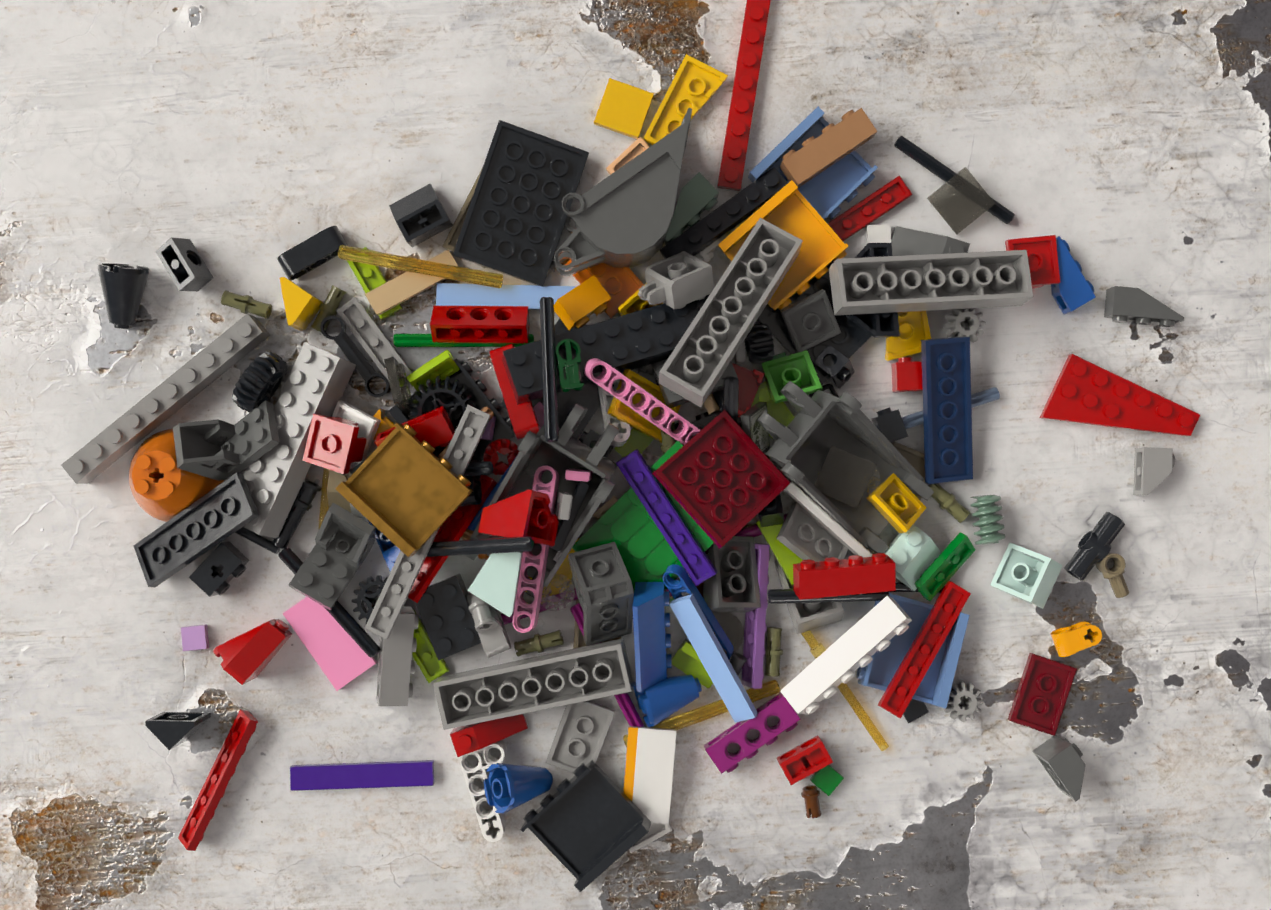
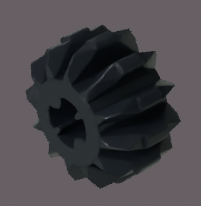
[744,323,775,364]

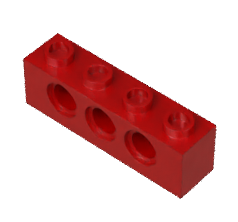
[430,305,530,343]

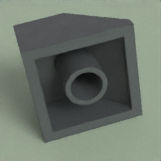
[1033,735,1085,802]

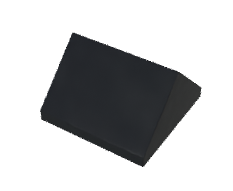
[145,712,211,750]

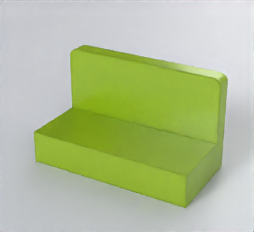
[407,350,460,392]
[672,639,713,688]

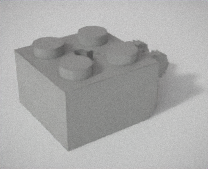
[638,251,714,309]

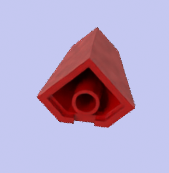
[478,490,559,546]
[213,619,292,685]

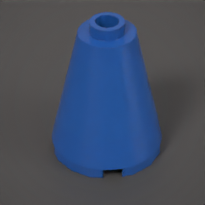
[633,675,702,728]
[484,763,553,813]

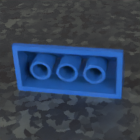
[632,582,672,692]

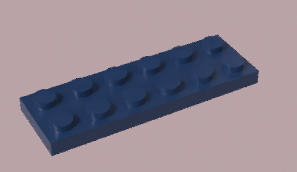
[921,336,973,484]

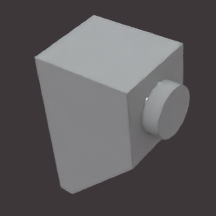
[1133,447,1175,495]

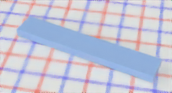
[436,283,577,310]
[669,594,758,723]

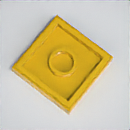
[594,78,654,139]

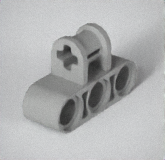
[466,593,511,658]

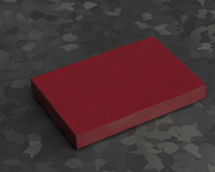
[1008,653,1077,736]

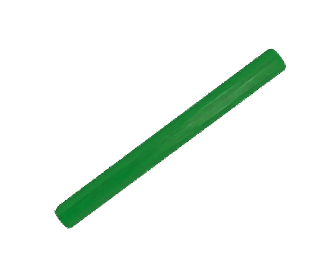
[393,334,534,347]

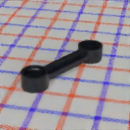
[320,316,390,397]

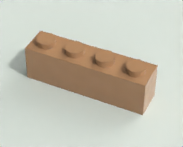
[780,108,877,188]

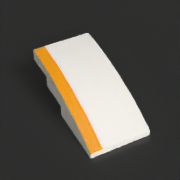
[623,726,676,824]

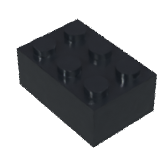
[415,574,481,661]

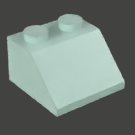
[885,524,942,591]
[991,543,1063,609]

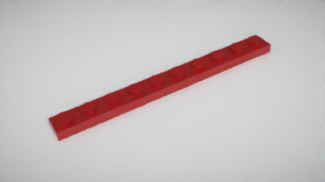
[717,0,771,191]

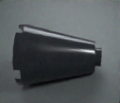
[98,263,149,329]

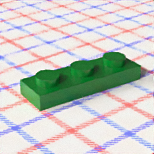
[915,532,976,601]

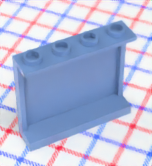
[748,106,878,220]
[856,592,970,709]

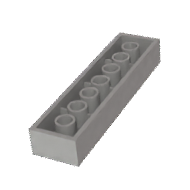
[659,218,803,407]
[829,250,1033,315]
[244,342,356,538]
[433,638,634,730]

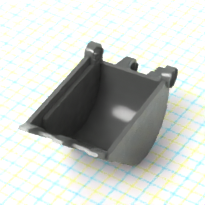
[554,108,692,276]
[757,381,934,554]
[465,403,620,599]

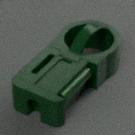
[555,339,584,392]

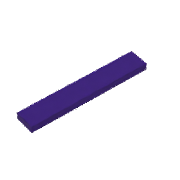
[616,449,718,586]
[290,760,434,791]

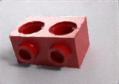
[776,735,833,785]

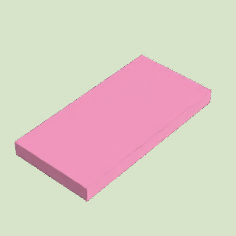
[283,597,377,691]

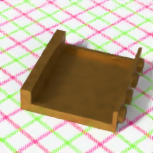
[335,423,473,557]

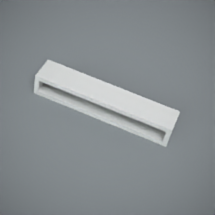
[780,596,912,715]

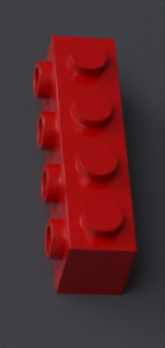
[793,553,896,600]

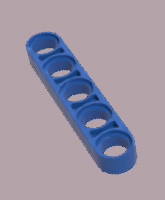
[662,564,734,660]

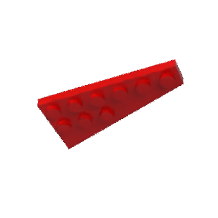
[1040,354,1200,436]

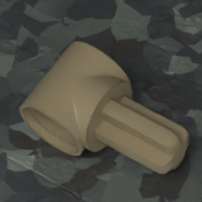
[1096,553,1129,598]

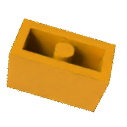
[554,275,611,330]

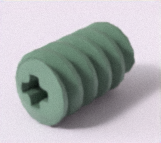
[970,495,1006,545]

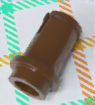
[801,785,822,818]

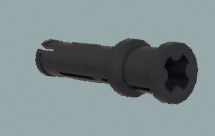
[272,479,322,549]

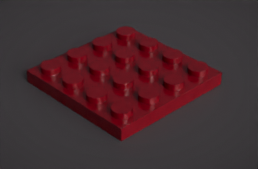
[652,410,790,549]

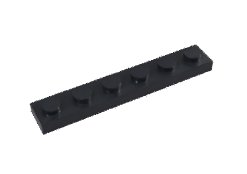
[660,167,788,259]

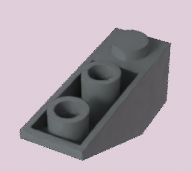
[1104,286,1184,327]

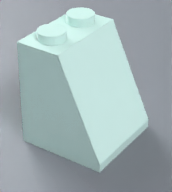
[467,552,523,617]

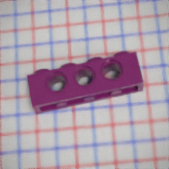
[704,692,801,774]

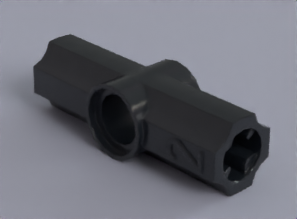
[1064,512,1125,581]

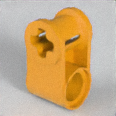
[1050,621,1102,657]

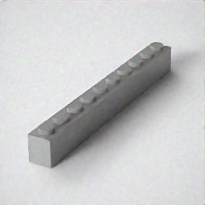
[61,313,270,484]

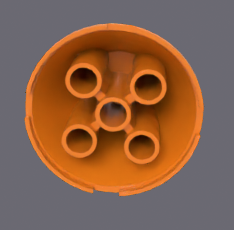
[129,429,224,522]

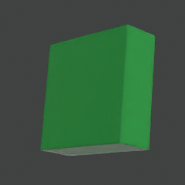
[810,765,844,796]

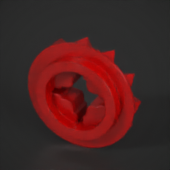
[483,439,520,475]

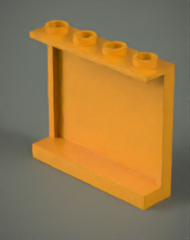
[718,180,849,311]

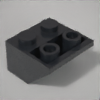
[389,183,453,247]

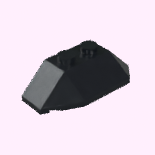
[846,243,900,338]

